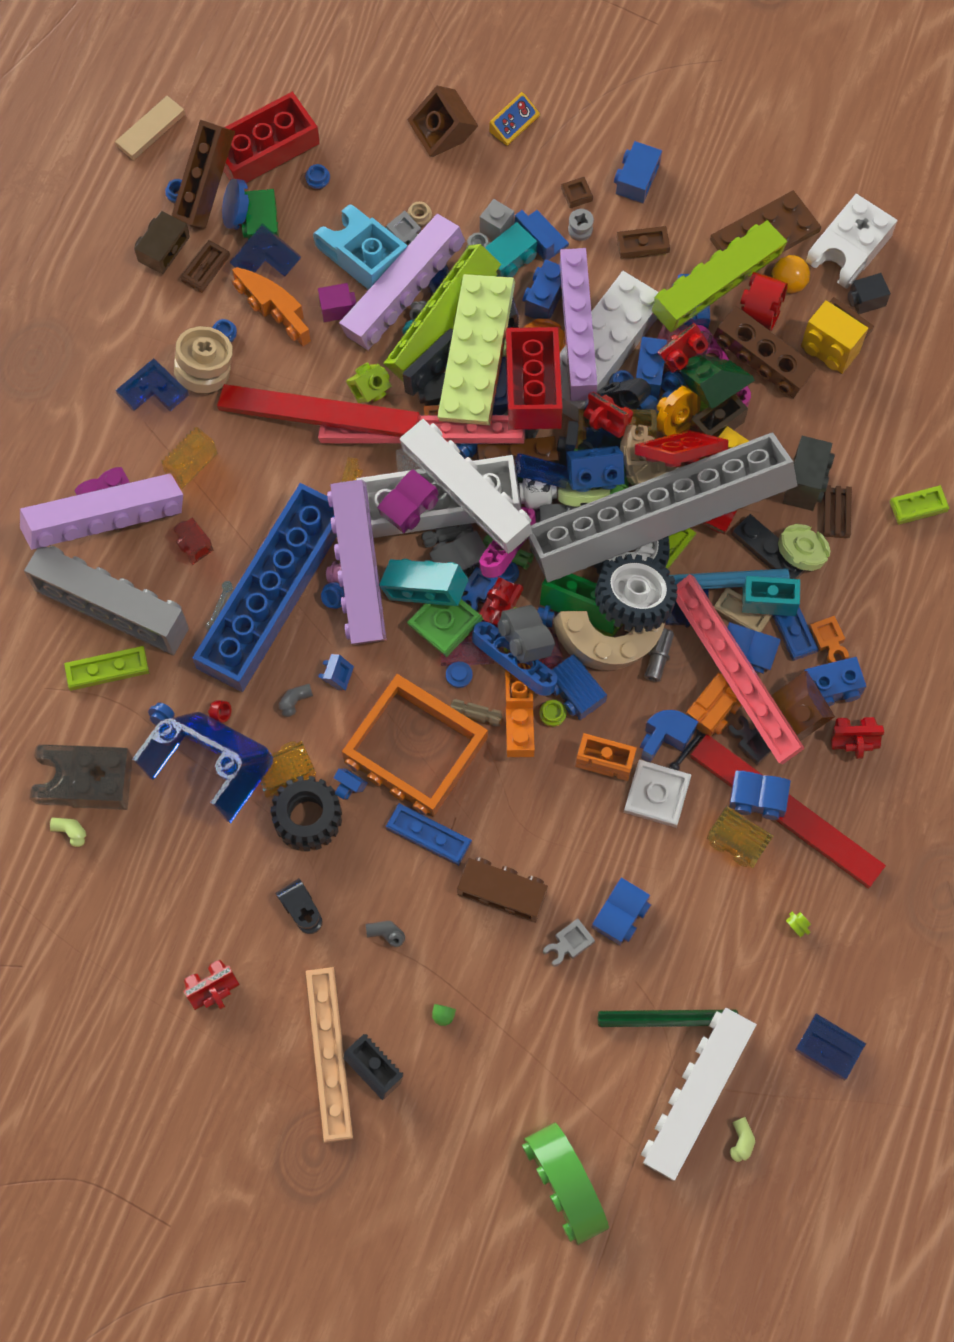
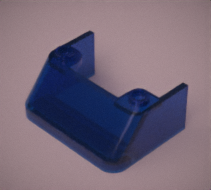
[132,712,273,823]

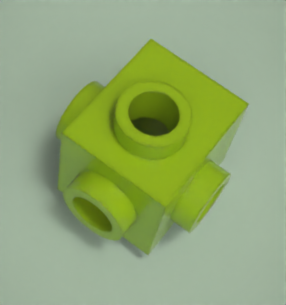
[346,363,392,403]

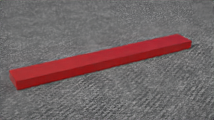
[217,384,421,437]
[690,734,886,889]

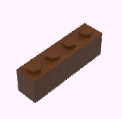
[172,119,235,228]

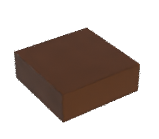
[561,177,593,208]

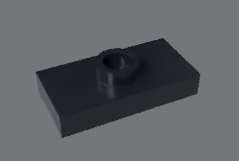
[557,421,579,469]

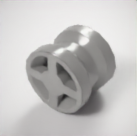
[568,209,594,241]

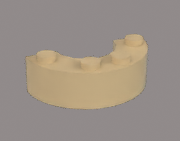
[553,611,665,671]

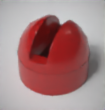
[208,700,232,723]

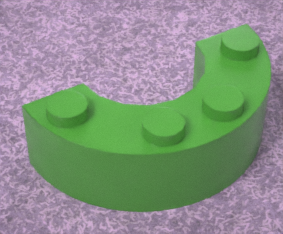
[522,1122,609,1245]

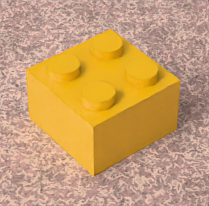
[801,300,868,374]

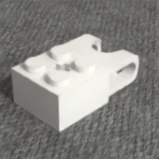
[806,194,897,289]

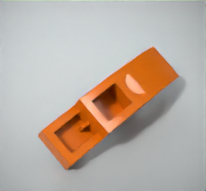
[232,267,311,347]
[505,663,535,757]

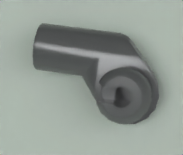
[279,684,313,717]
[366,921,405,947]

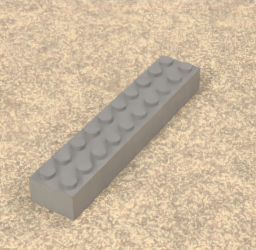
[528,432,797,582]

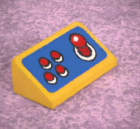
[489,92,540,146]

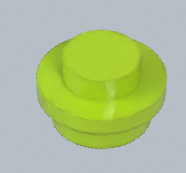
[539,700,566,727]
[786,911,811,938]

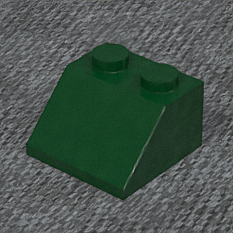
[679,354,755,409]

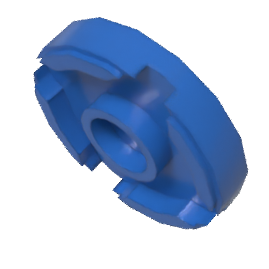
[222,179,249,230]

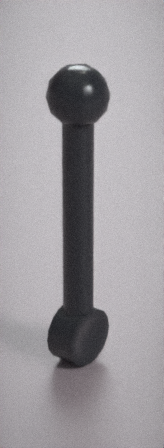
[669,729,706,771]

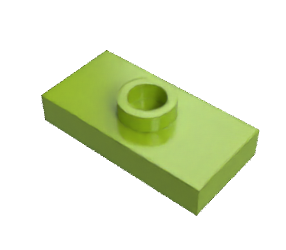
[890,485,949,525]

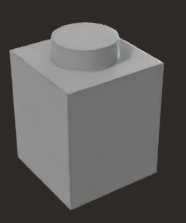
[480,199,514,240]

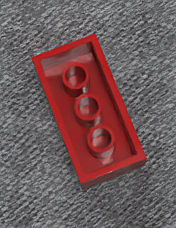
[223,91,320,183]
[506,327,562,430]

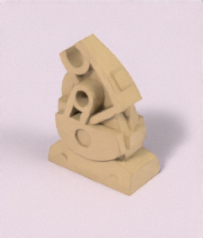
[620,425,679,486]

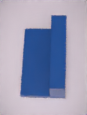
[514,210,569,261]

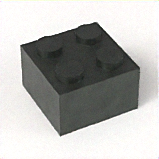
[783,435,835,511]

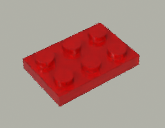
[635,430,729,467]

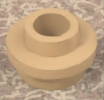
[407,201,432,226]

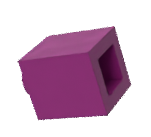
[318,283,356,322]

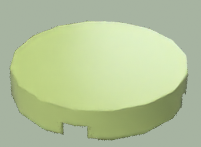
[558,483,610,507]
[778,524,830,571]

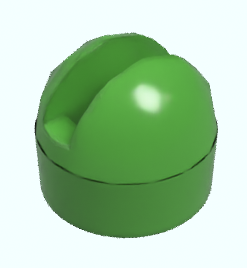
[432,1004,456,1026]

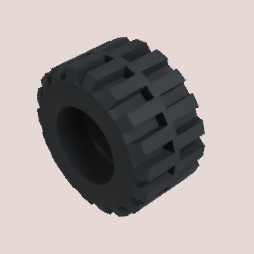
[271,776,342,851]

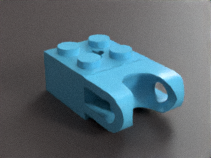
[313,205,408,290]

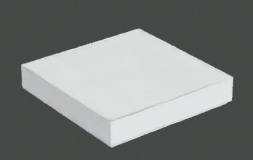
[624,760,691,828]

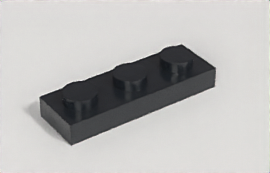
[402,328,453,396]
[732,514,806,579]

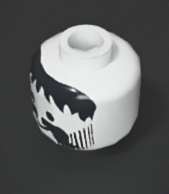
[519,474,557,509]

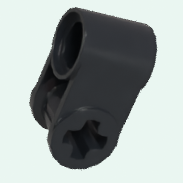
[599,378,651,410]
[276,878,322,934]

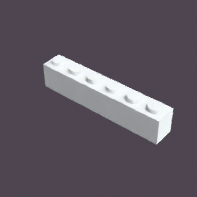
[400,419,532,554]
[641,1008,757,1181]

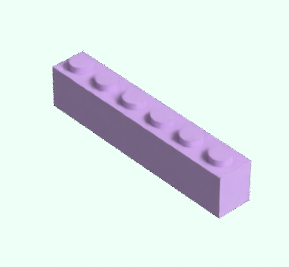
[339,214,465,350]
[560,248,597,401]
[20,473,183,550]
[327,479,387,645]

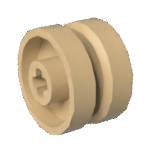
[174,326,232,393]

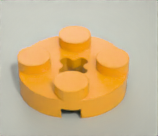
[657,386,701,436]

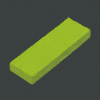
[64,646,149,691]

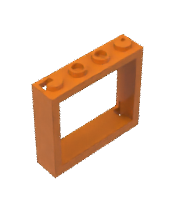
[342,674,488,817]

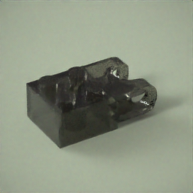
[29,745,133,810]

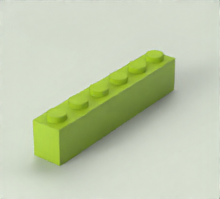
[651,220,788,333]
[383,244,501,381]

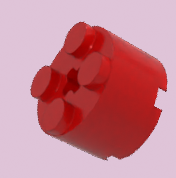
[740,272,788,331]

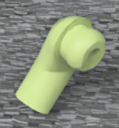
[50,817,86,847]
[730,1117,755,1162]

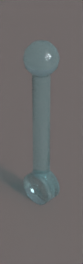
[205,581,233,631]

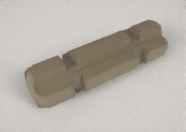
[451,699,503,727]

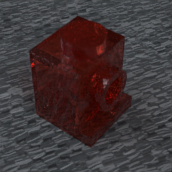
[174,517,214,565]

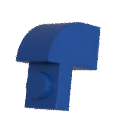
[640,710,698,763]

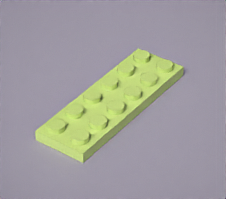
[438,274,515,425]

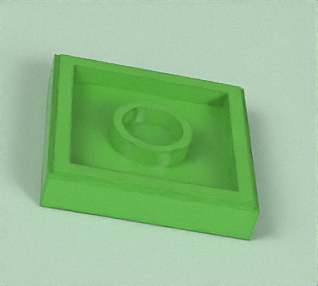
[407,599,483,657]

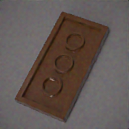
[710,190,821,252]

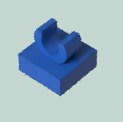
[318,654,354,691]
[333,768,368,800]

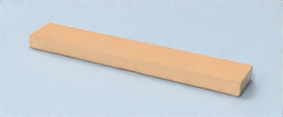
[306,967,353,1143]

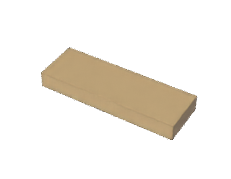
[115,96,185,160]

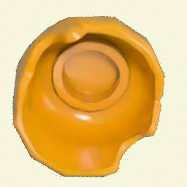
[771,255,810,294]

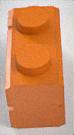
[686,673,742,737]
[575,733,637,781]

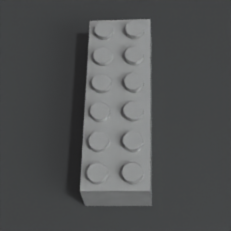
[24,545,189,656]

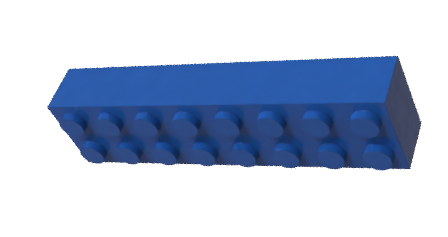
[192,483,337,692]

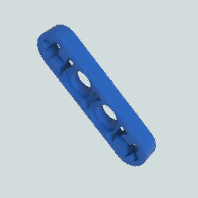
[471,622,558,696]

